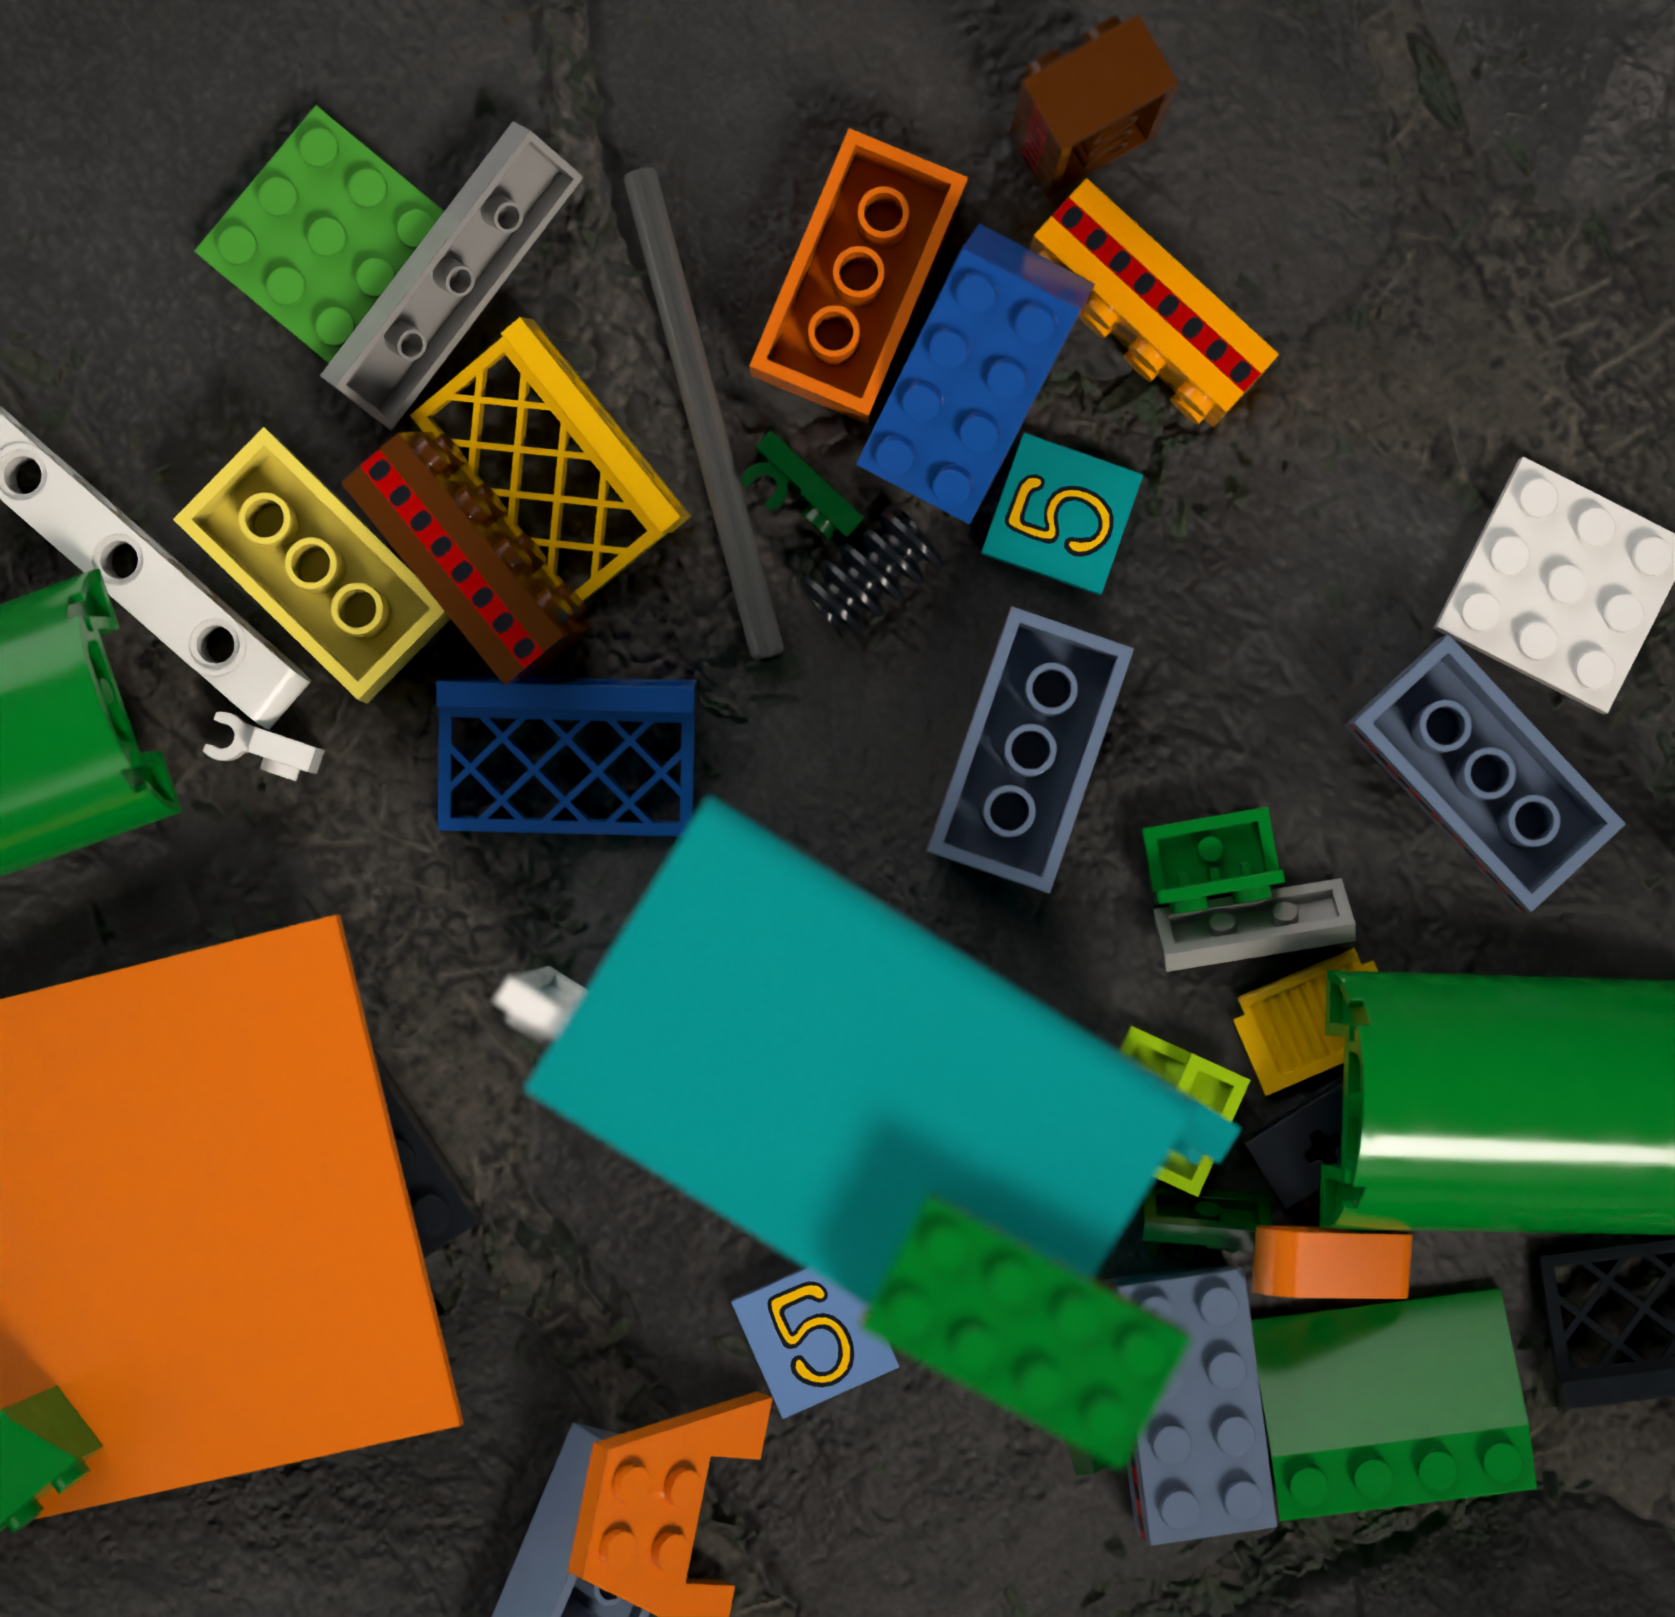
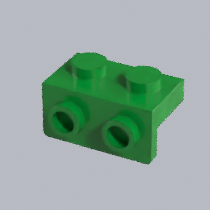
[1140,807,1285,915]

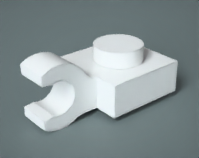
[203,712,325,781]

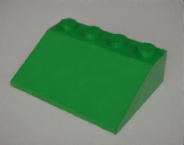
[1251,1287,1537,1522]

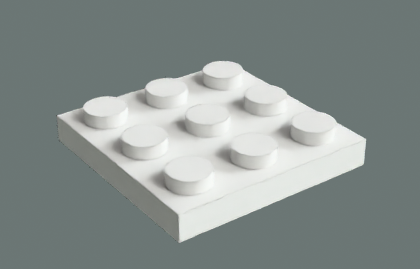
[1433,457,1675,714]

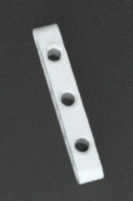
[0,406,311,730]

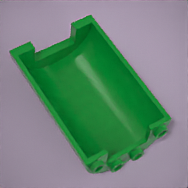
[0,569,183,877]
[1319,970,1675,1235]

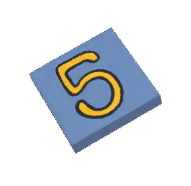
[731,1267,900,1419]

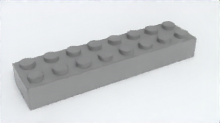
[320,122,584,431]

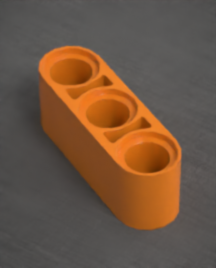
[1251,1225,1413,1299]

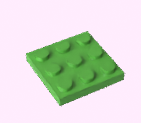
[194,105,444,363]

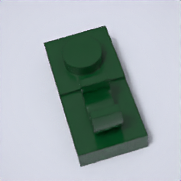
[740,430,864,542]
[1140,1185,1273,1262]

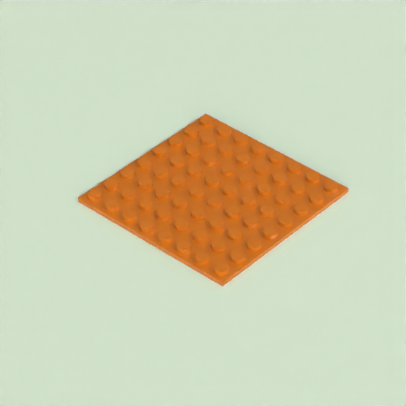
[0,914,464,1520]

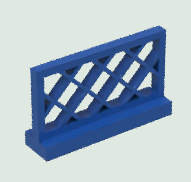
[436,674,697,837]

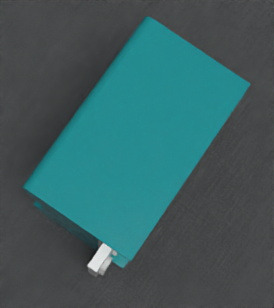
[495,795,1241,1305]

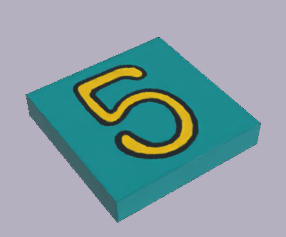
[981,433,1143,596]

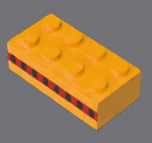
[1029,178,1279,427]

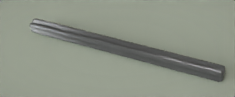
[624,167,784,660]

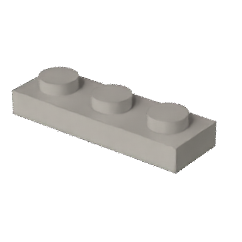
[1153,878,1356,972]

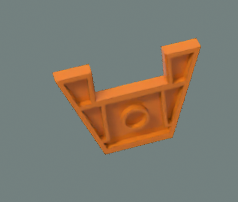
[567,1391,773,1617]

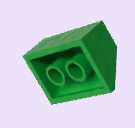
[0,1385,103,1533]

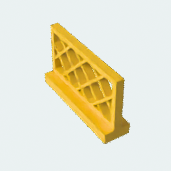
[410,317,691,602]

